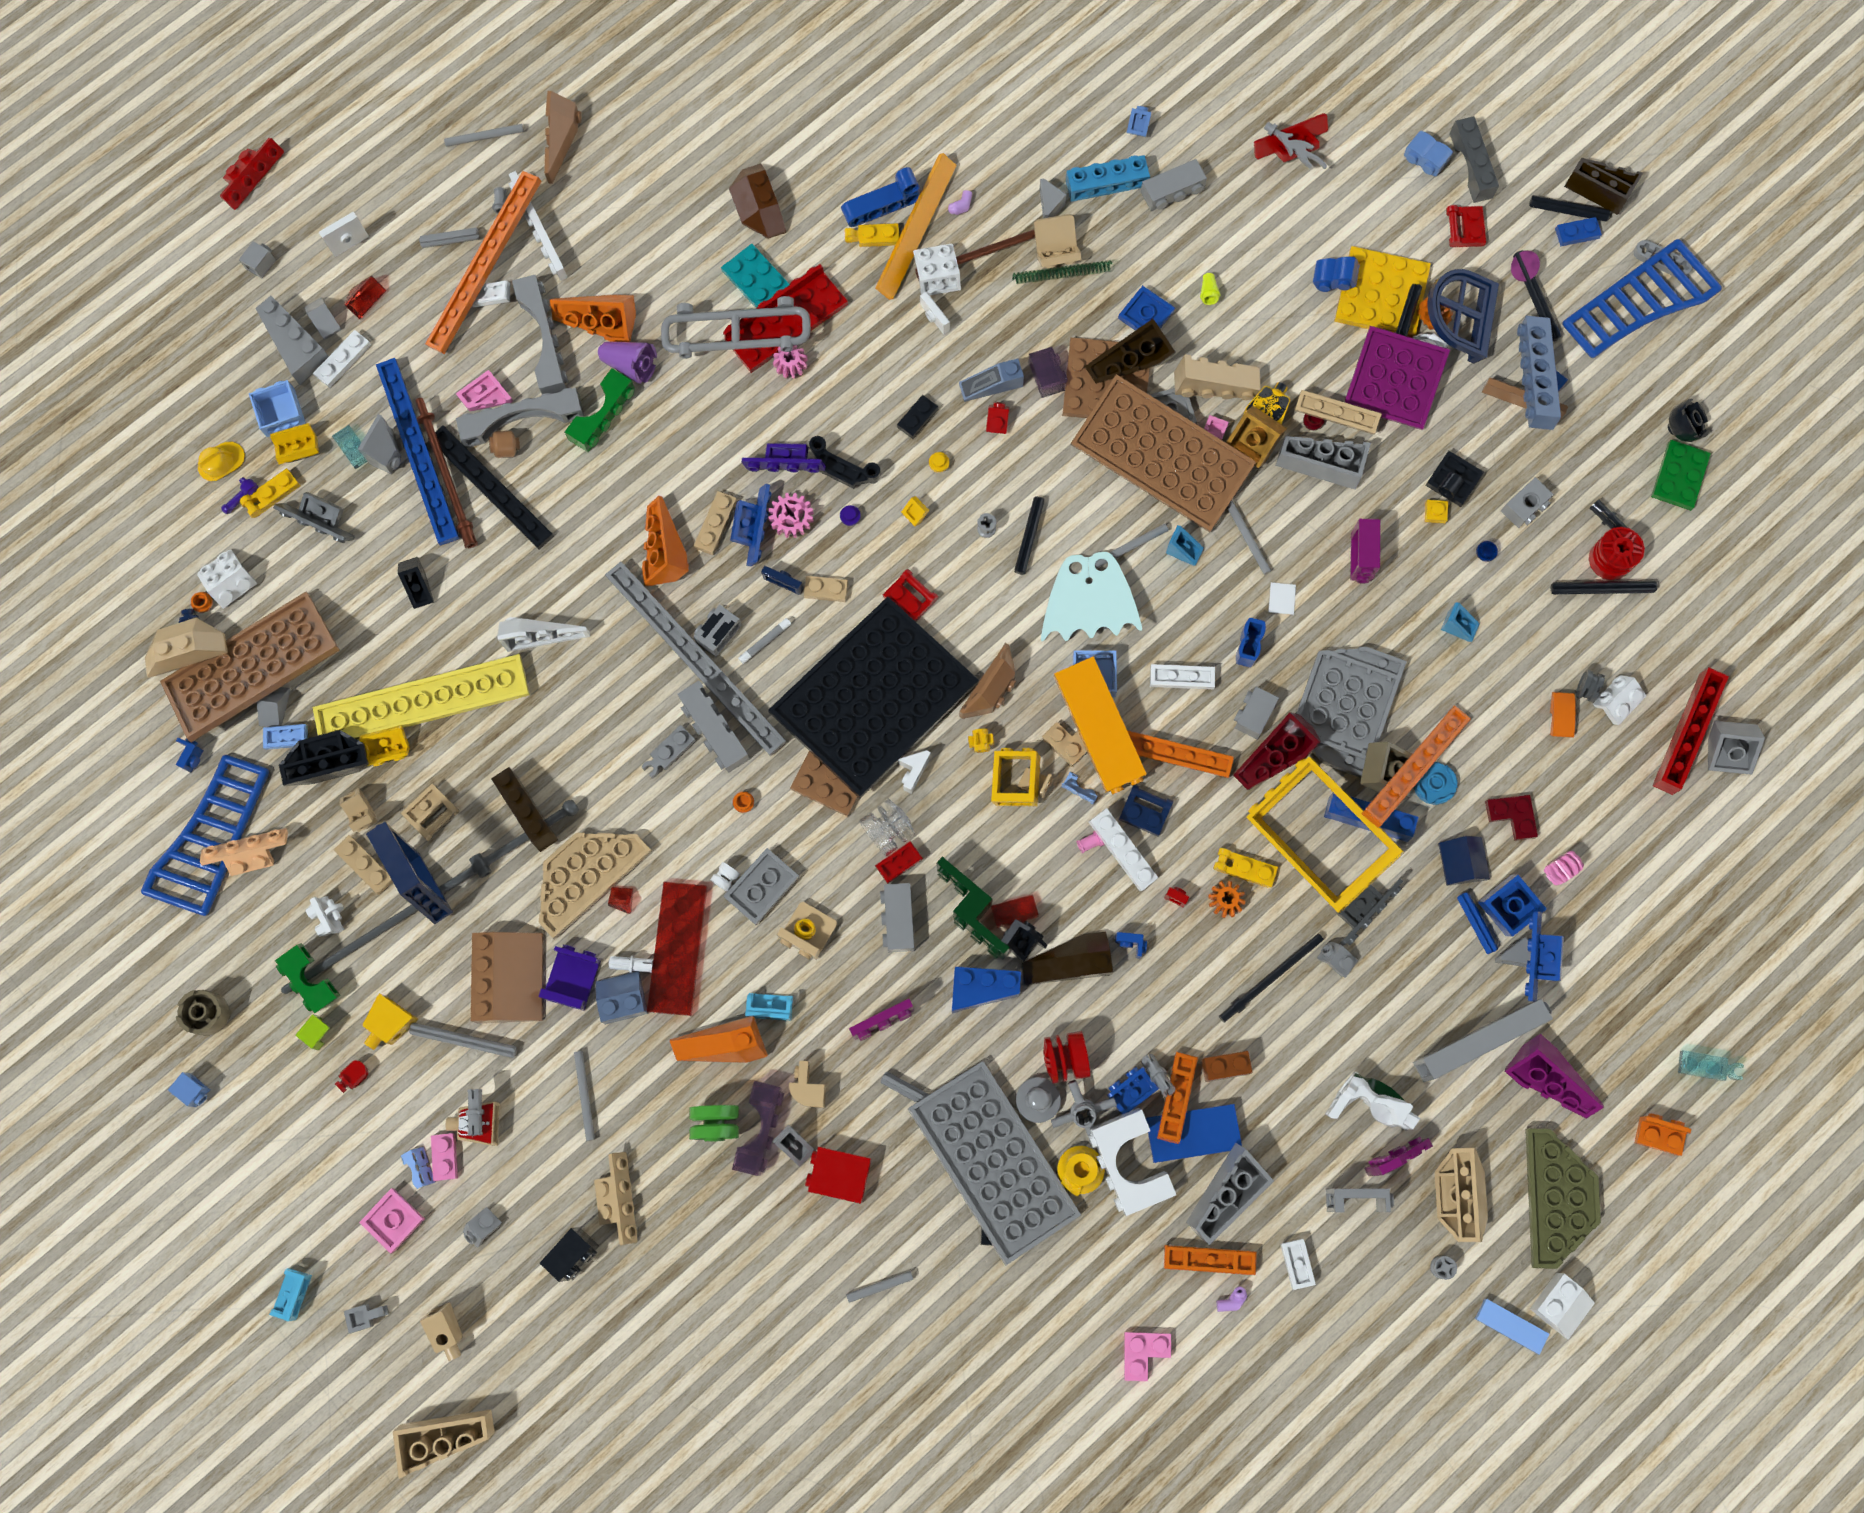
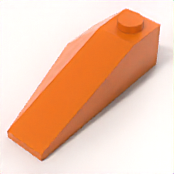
[550,295,636,342]
[642,496,689,586]

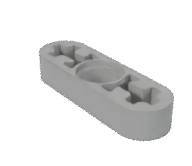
[1633,240,1692,277]

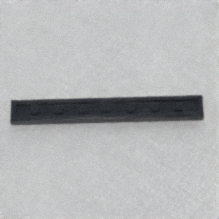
[428,425,554,550]

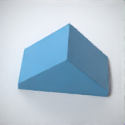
[1166,525,1204,566]
[1441,602,1480,642]

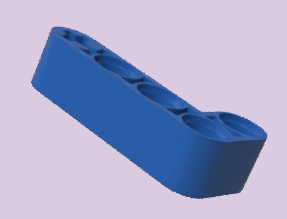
[841,167,920,227]

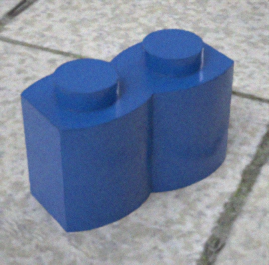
[1313,257,1360,292]
[1236,618,1266,668]

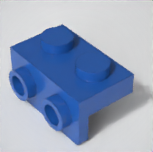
[1107,1067,1159,1115]

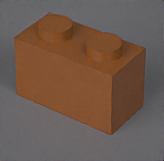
[1201,1051,1253,1082]

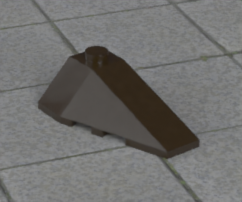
[1084,319,1176,384]
[1022,931,1113,985]

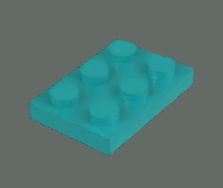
[721,243,790,308]

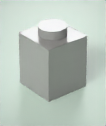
[239,241,276,278]

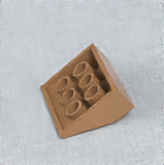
[471,932,543,1024]

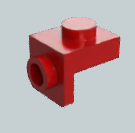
[986,402,1010,434]

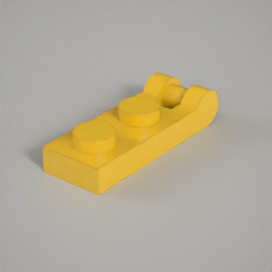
[239,468,301,518]
[1213,848,1278,889]

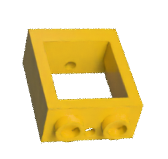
[991,748,1041,806]

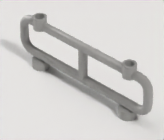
[661,296,811,359]

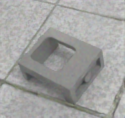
[1326,1189,1394,1212]

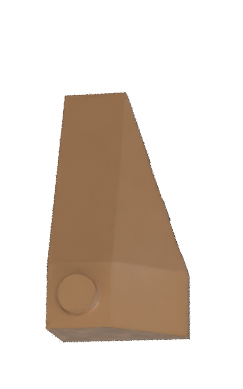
[544,91,582,184]

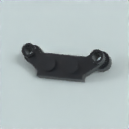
[809,436,881,489]

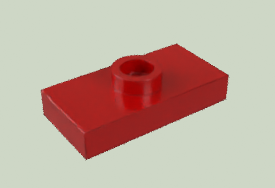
[875,841,923,884]

